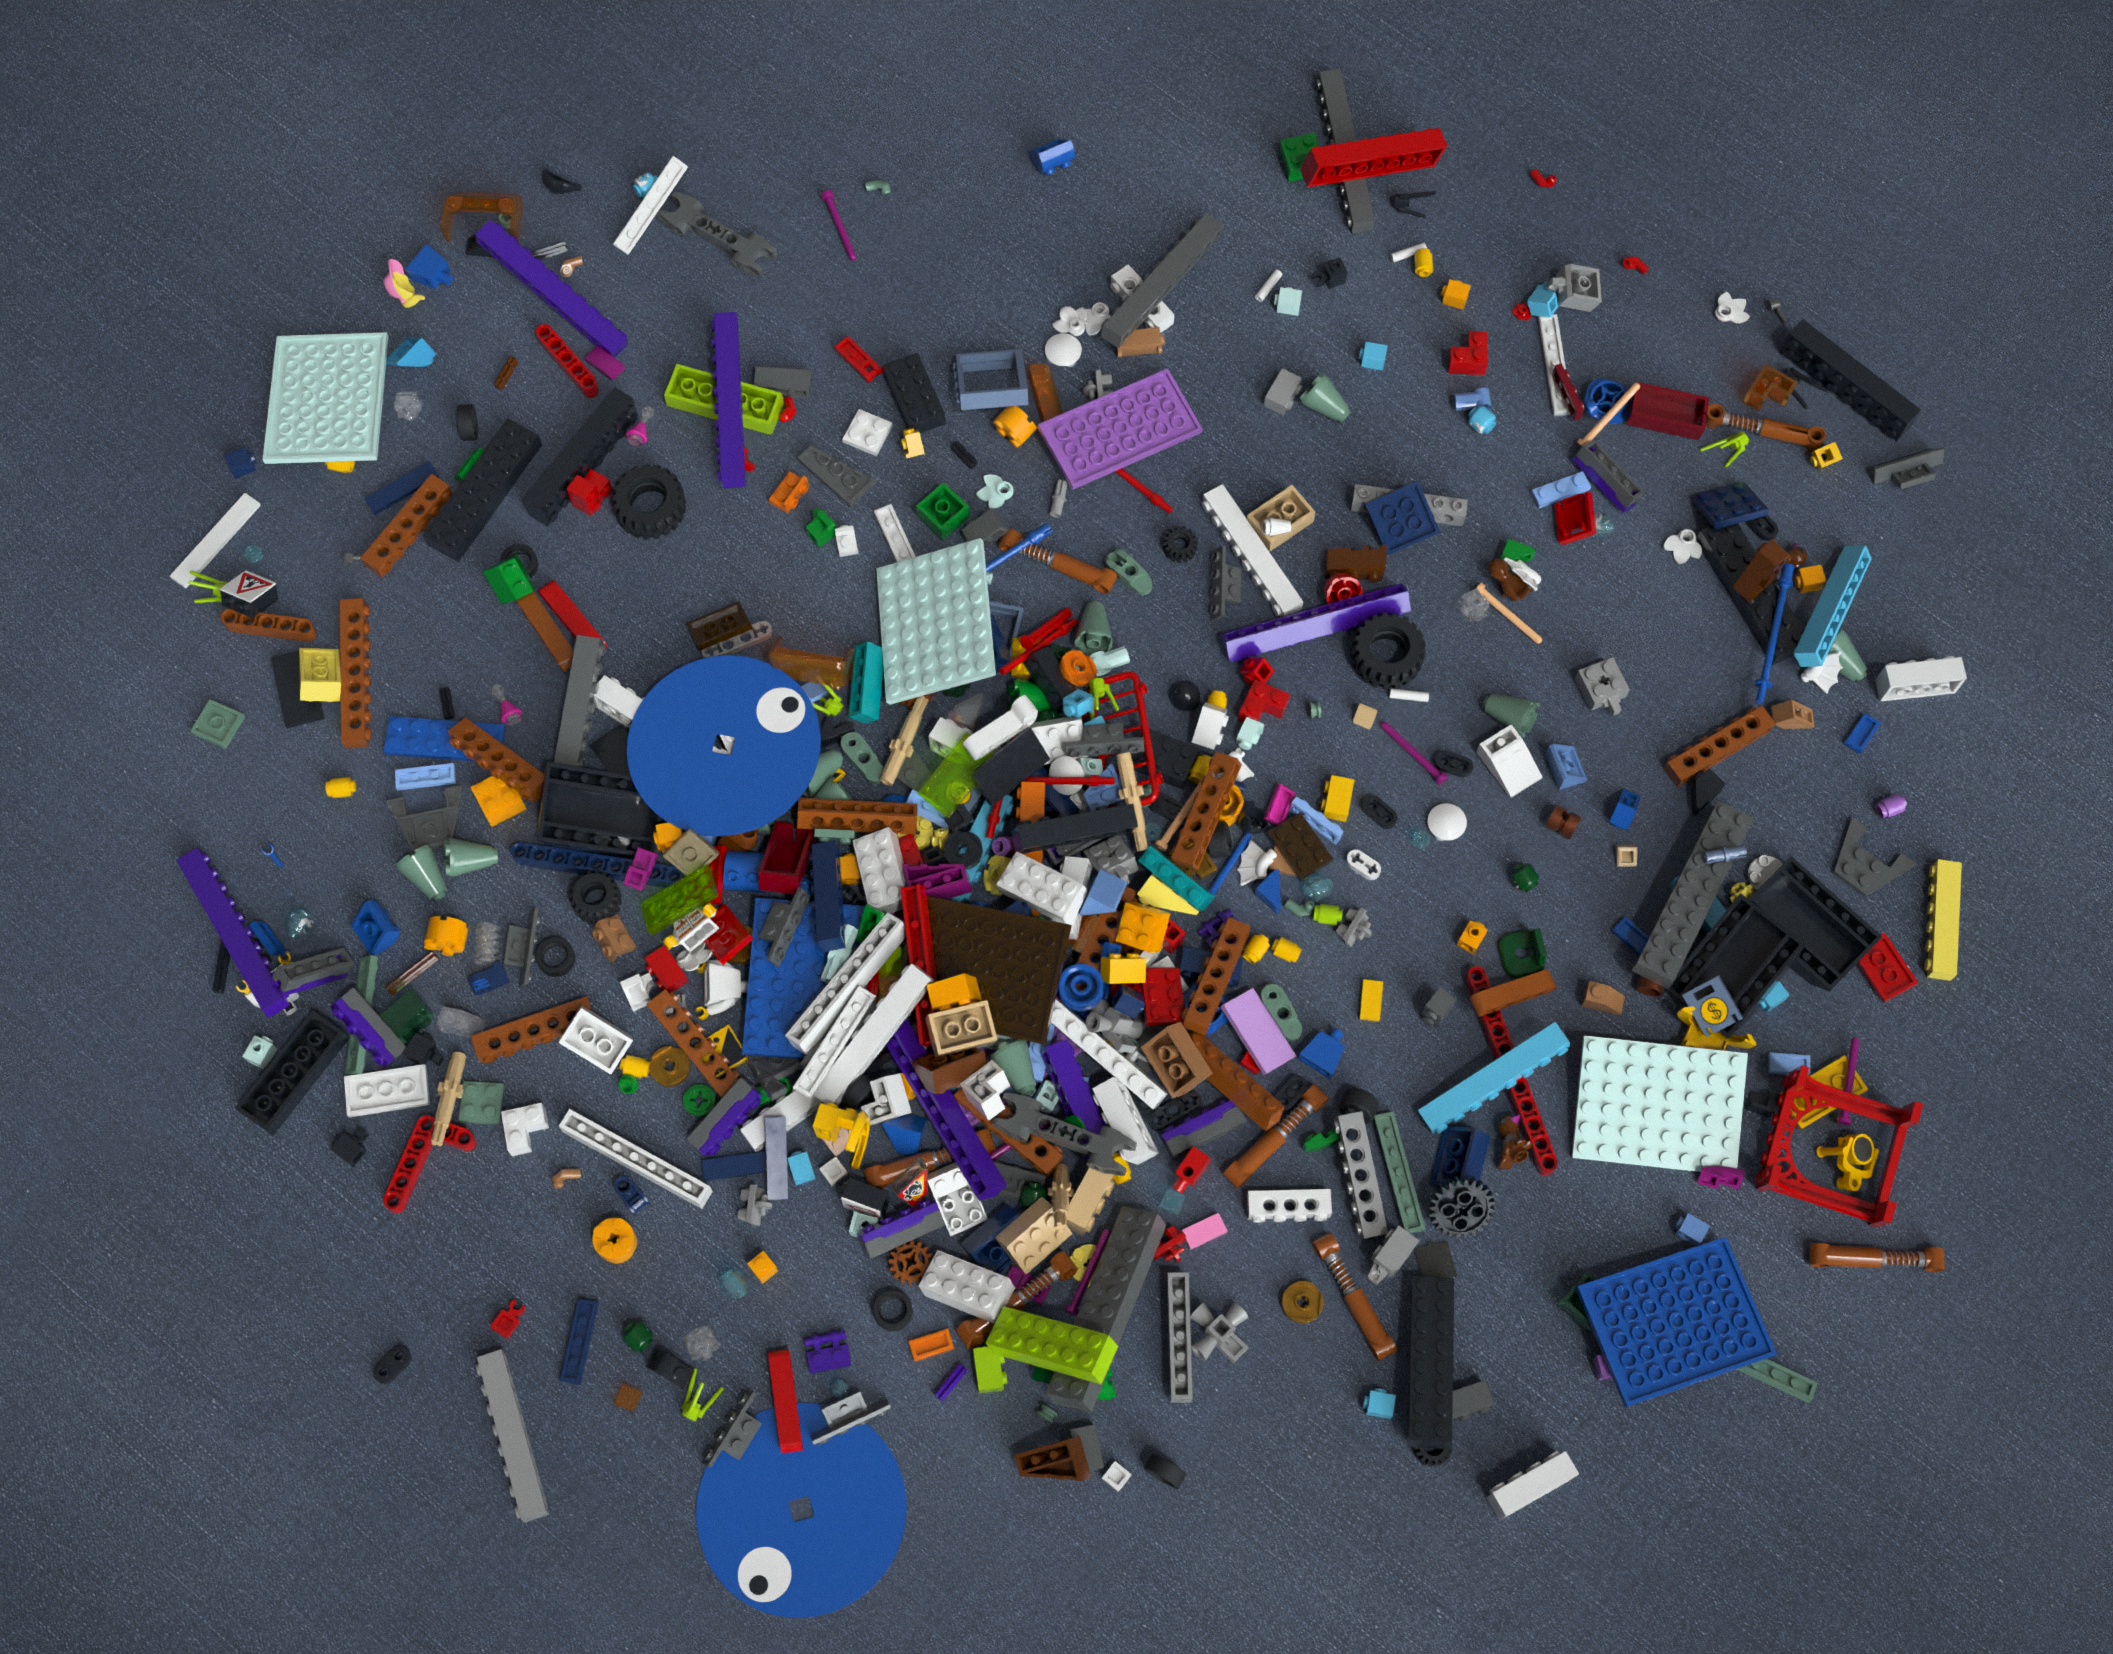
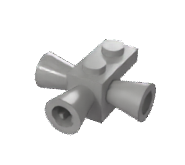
[1086,1000,1143,1053]
[1190,1302,1249,1364]

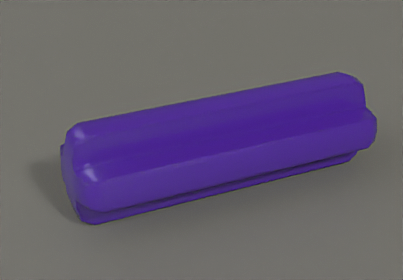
[934,1363,967,1401]

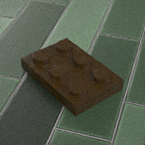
[686,601,753,651]
[1267,812,1333,881]

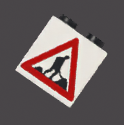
[220,570,278,618]
[840,1178,890,1221]

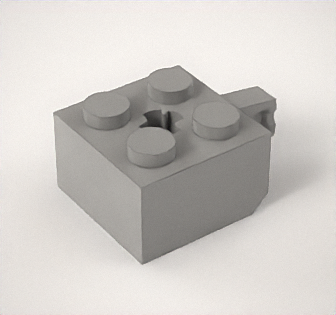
[1547,264,1602,312]
[1574,657,1630,716]
[1083,836,1138,884]
[1367,1226,1419,1285]

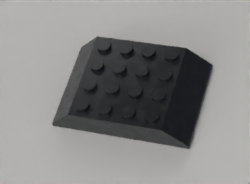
[537,762,658,858]
[1749,856,1882,992]
[1667,893,1806,1039]

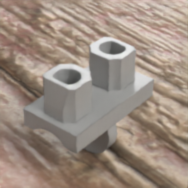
[1083,370,1113,400]
[1336,908,1372,947]
[738,1185,773,1226]

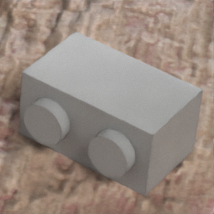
[1264,368,1303,416]

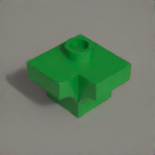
[805,507,836,548]

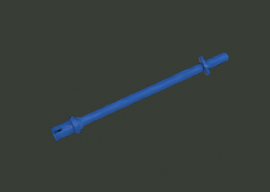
[986,522,1053,573]
[1754,563,1795,704]

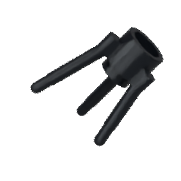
[1394,191,1437,218]
[1783,368,1829,409]

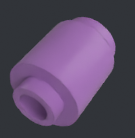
[1875,794,1907,819]
[992,837,1015,857]

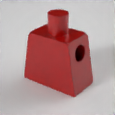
[1172,1146,1212,1194]

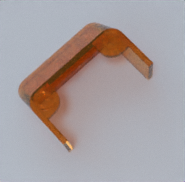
[441,191,524,244]
[769,636,855,689]

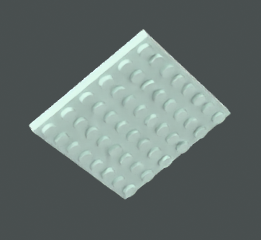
[263,332,389,464]
[876,538,996,705]
[1571,1036,1748,1172]

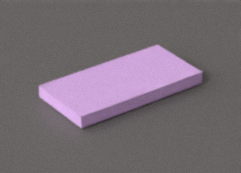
[1221,988,1296,1076]

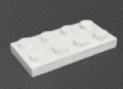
[344,1064,430,1117]

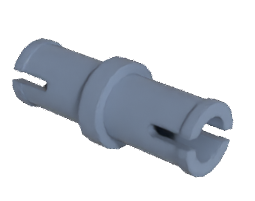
[1704,845,1747,864]

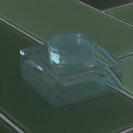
[1159,1188,1186,1216]

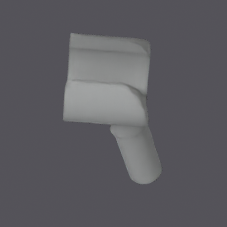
[1126,1049,1151,1064]

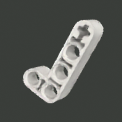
[963,695,1038,760]

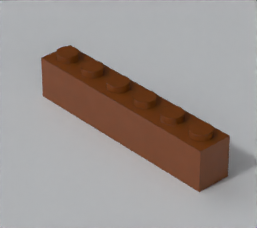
[1189,1032,1285,1131]

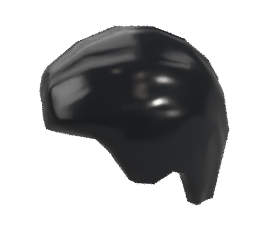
[1170,680,1200,711]
[1238,801,1268,834]

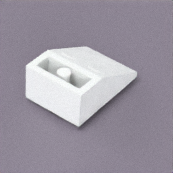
[1476,724,1543,798]
[927,1162,988,1236]

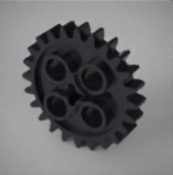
[1427,1175,1495,1239]

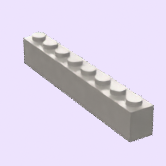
[475,1349,550,1523]

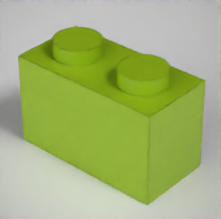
[973,1347,1008,1394]

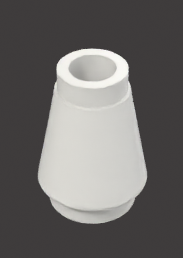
[1262,517,1291,536]

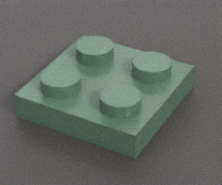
[190,699,245,749]
[814,829,858,845]
[458,1081,505,1125]

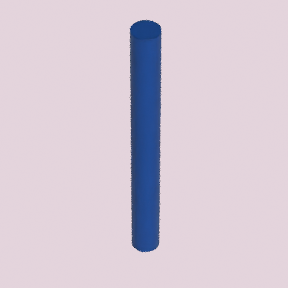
[1209,832,1252,895]

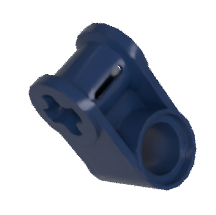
[614,1176,650,1216]

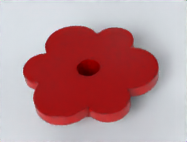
[1512,302,1532,321]

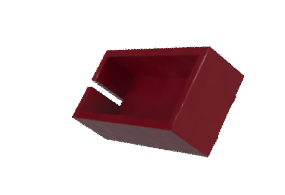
[1626,382,1709,440]
[759,821,815,895]

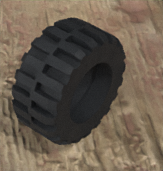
[611,464,686,540]
[1350,613,1426,690]

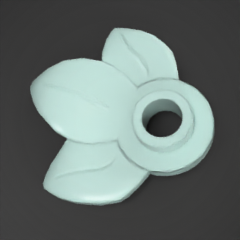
[976,475,1014,509]

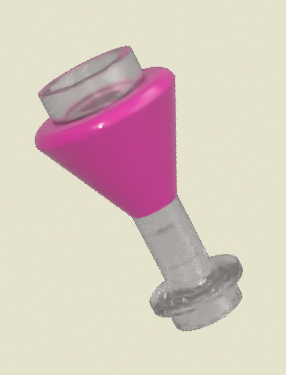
[626,406,655,447]
[490,684,522,726]

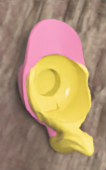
[383,259,425,308]

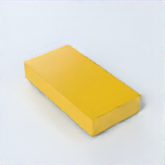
[1359,979,1383,1022]

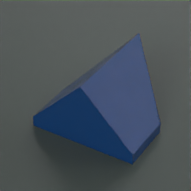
[882,1114,927,1156]

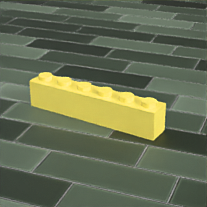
[1924,859,1962,981]

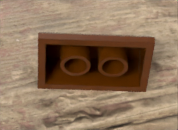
[912,1047,986,1094]

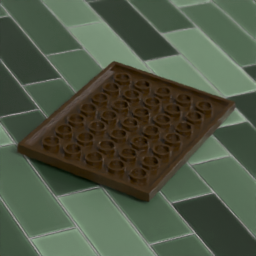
[899,896,1072,1045]

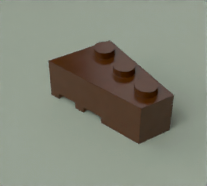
[1733,539,1789,603]
[1325,544,1387,583]
[1014,1435,1092,1481]

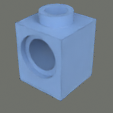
[1675,1213,1710,1247]

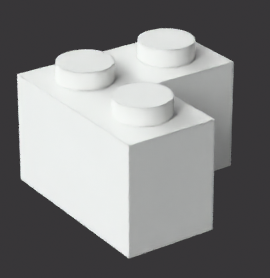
[960,1060,1010,1120]
[861,1074,911,1125]
[501,1103,549,1156]

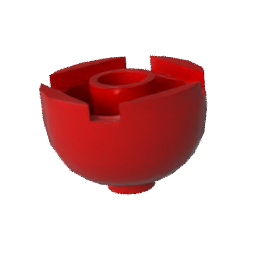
[1323,572,1363,604]

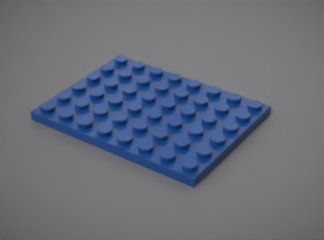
[742,898,867,1062]
[1575,1237,1777,1408]

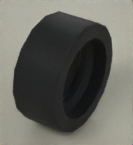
[457,404,478,441]
[500,544,538,578]
[536,937,575,977]
[841,1074,874,1111]
[873,1290,913,1332]
[1144,1454,1186,1489]

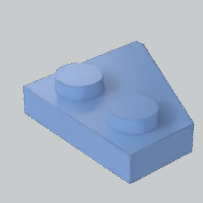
[1083,764,1125,812]

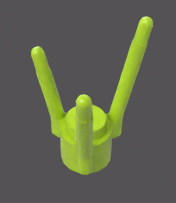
[1700,431,1749,468]
[188,571,227,603]
[812,675,844,717]
[1089,678,1119,721]
[681,1368,724,1422]

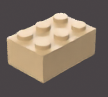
[1247,485,1315,552]
[925,1000,998,1057]
[1067,1167,1115,1236]
[995,1197,1072,1274]

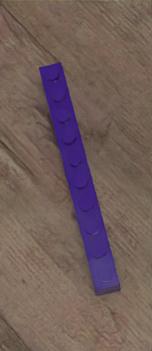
[475,220,627,358]
[711,312,746,488]
[1221,583,1411,662]
[176,848,290,1018]
[886,1018,1007,1201]

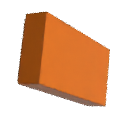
[908,1328,954,1362]

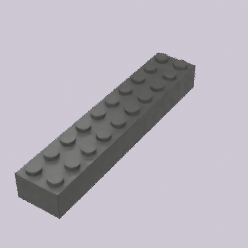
[1632,801,1754,989]
[1046,1206,1166,1412]

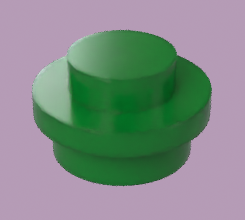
[618,1074,639,1094]

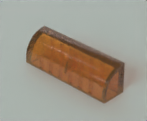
[1029,364,1063,422]

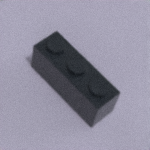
[1023,647,1077,711]

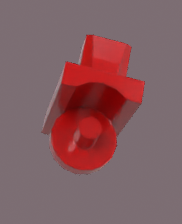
[1153,1225,1187,1263]

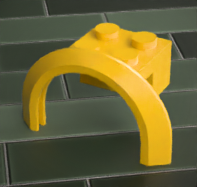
[1677,1006,1756,1051]
[813,1103,870,1169]

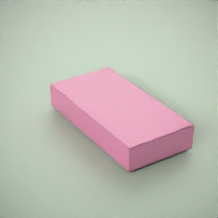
[1181,1213,1228,1250]

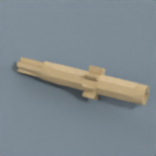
[880,696,929,786]
[1116,752,1148,852]
[431,1052,466,1146]
[1048,1164,1074,1233]

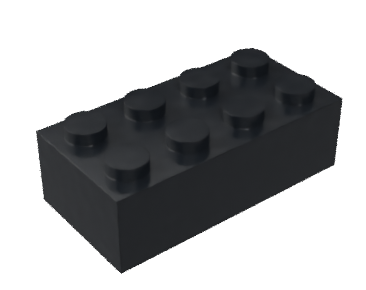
[883,352,946,433]

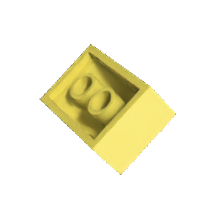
[299,648,341,702]
[1137,873,1200,915]

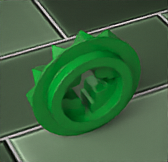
[683,1084,716,1117]

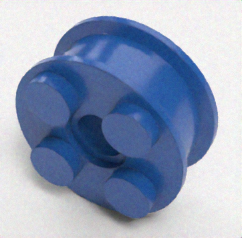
[1059,964,1103,1012]

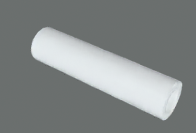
[1390,243,1427,263]
[1255,269,1282,302]
[1389,688,1429,702]

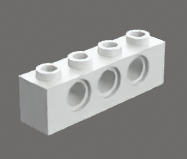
[1110,264,1174,333]
[1247,1189,1332,1223]

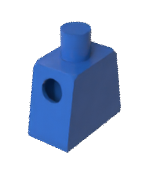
[405,244,453,289]
[1298,1028,1345,1080]

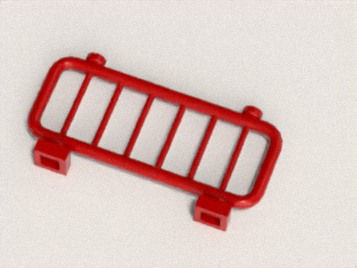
[1081,671,1163,808]

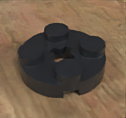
[943,831,983,870]

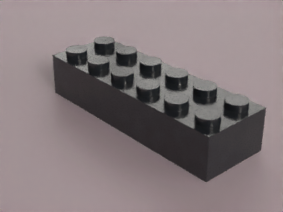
[1011,802,1138,854]
[235,1010,349,1136]

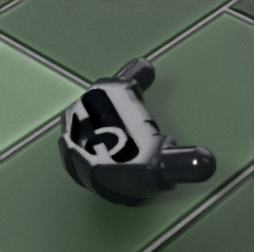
[542,169,582,194]

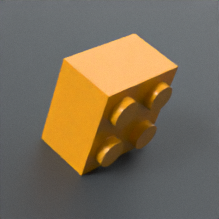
[470,776,527,827]
[1116,902,1170,953]
[926,973,982,1012]

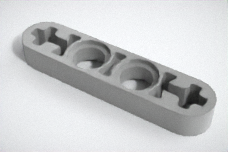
[701,621,772,659]

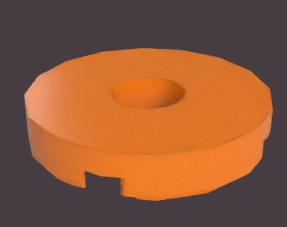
[1059,650,1097,686]

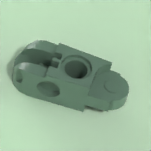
[1105,549,1152,595]
[841,732,884,784]
[1260,984,1303,1042]

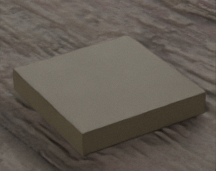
[663,827,719,881]

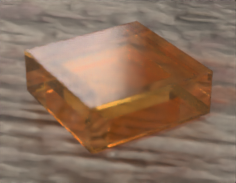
[614,1384,643,1413]

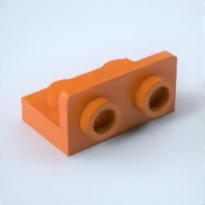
[769,471,809,514]

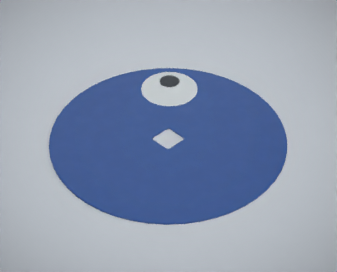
[627,655,821,836]
[696,1403,907,1618]

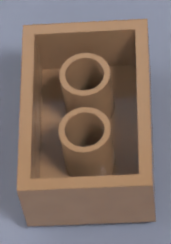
[1141,1022,1213,1099]

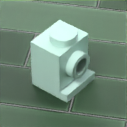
[1236,717,1264,750]
[1033,1080,1059,1114]
[849,1211,879,1237]

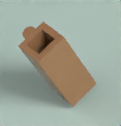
[1116,327,1165,358]

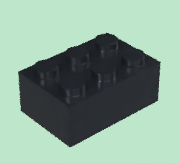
[1131,729,1199,790]

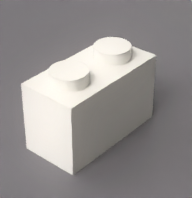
[1192,702,1229,750]

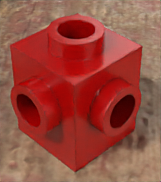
[1239,657,1275,685]

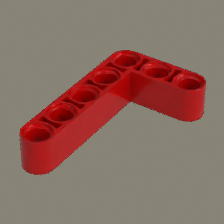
[383,1115,477,1214]

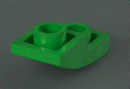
[1302,1129,1340,1152]

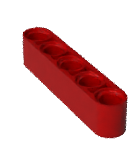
[536,324,599,398]
[537,580,608,649]
[768,1348,803,1454]

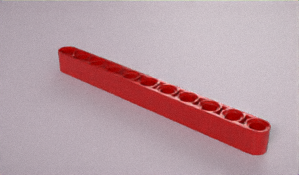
[1465,966,1558,1176]

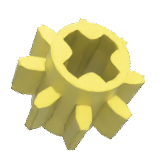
[930,828,953,851]
[1729,882,1754,903]

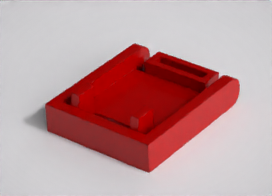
[1555,491,1597,545]

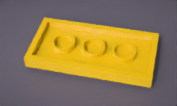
[1779,1056,1868,1130]

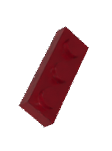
[1551,363,1584,421]

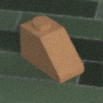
[1771,700,1814,729]
[1581,981,1625,1016]

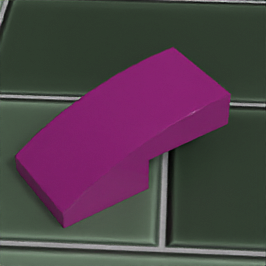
[584,346,625,381]
[623,847,658,891]
[1697,1166,1745,1190]
[1006,1266,1051,1305]

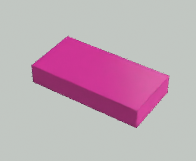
[1264,784,1295,826]

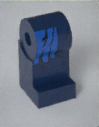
[468,961,510,995]

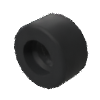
[1208,821,1232,859]
[1339,1088,1378,1124]

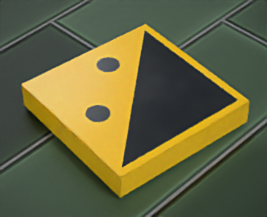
[694,1025,748,1079]

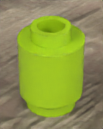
[1313,904,1343,926]

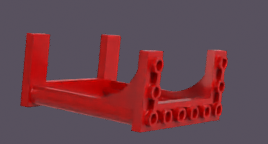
[1755,1065,1923,1228]

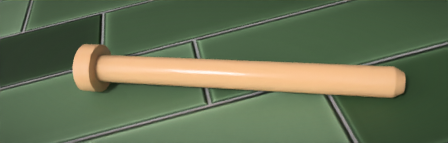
[1577,383,1640,447]
[1473,583,1543,644]
[1154,780,1202,852]

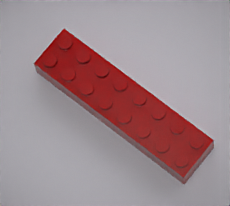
[1300,128,1447,188]

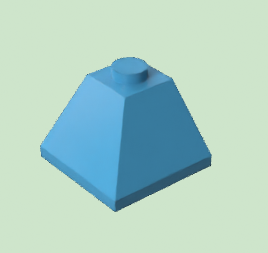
[386,337,436,367]

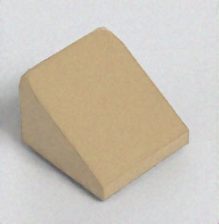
[1353,704,1377,729]
[1615,844,1638,867]

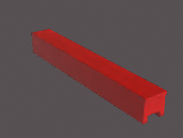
[900,884,940,1047]

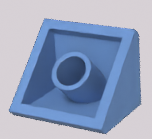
[1545,744,1588,790]
[1079,869,1127,916]

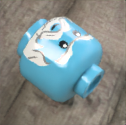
[633,172,658,199]
[1468,406,1496,434]

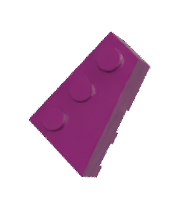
[903,864,973,900]

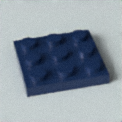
[1365,480,1440,555]
[1692,482,1769,529]

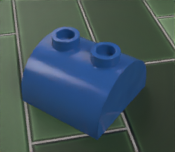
[1029,138,1075,175]
[723,850,766,893]
[351,900,400,956]

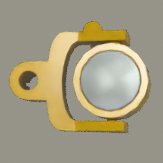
[1816,1134,1879,1191]

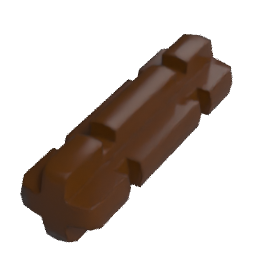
[494,356,518,390]

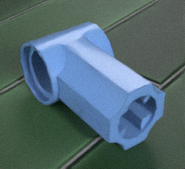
[1453,388,1492,411]

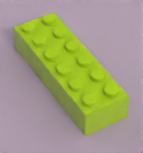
[664,364,784,435]
[986,1306,1118,1384]

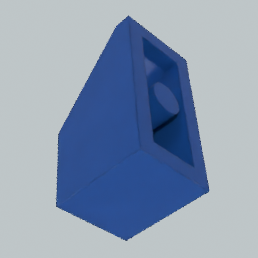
[1610,789,1641,830]

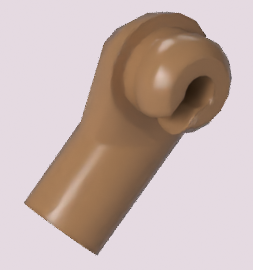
[560,255,583,277]
[552,1169,581,1189]

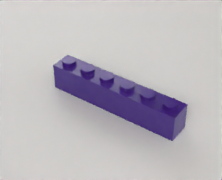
[1040,1039,1106,1163]

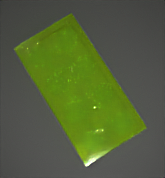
[918,732,994,818]
[641,864,718,936]

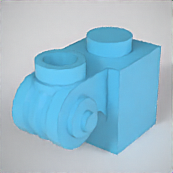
[1527,281,1558,318]

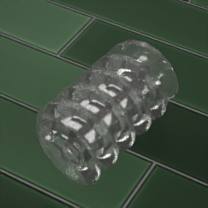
[474,922,501,966]

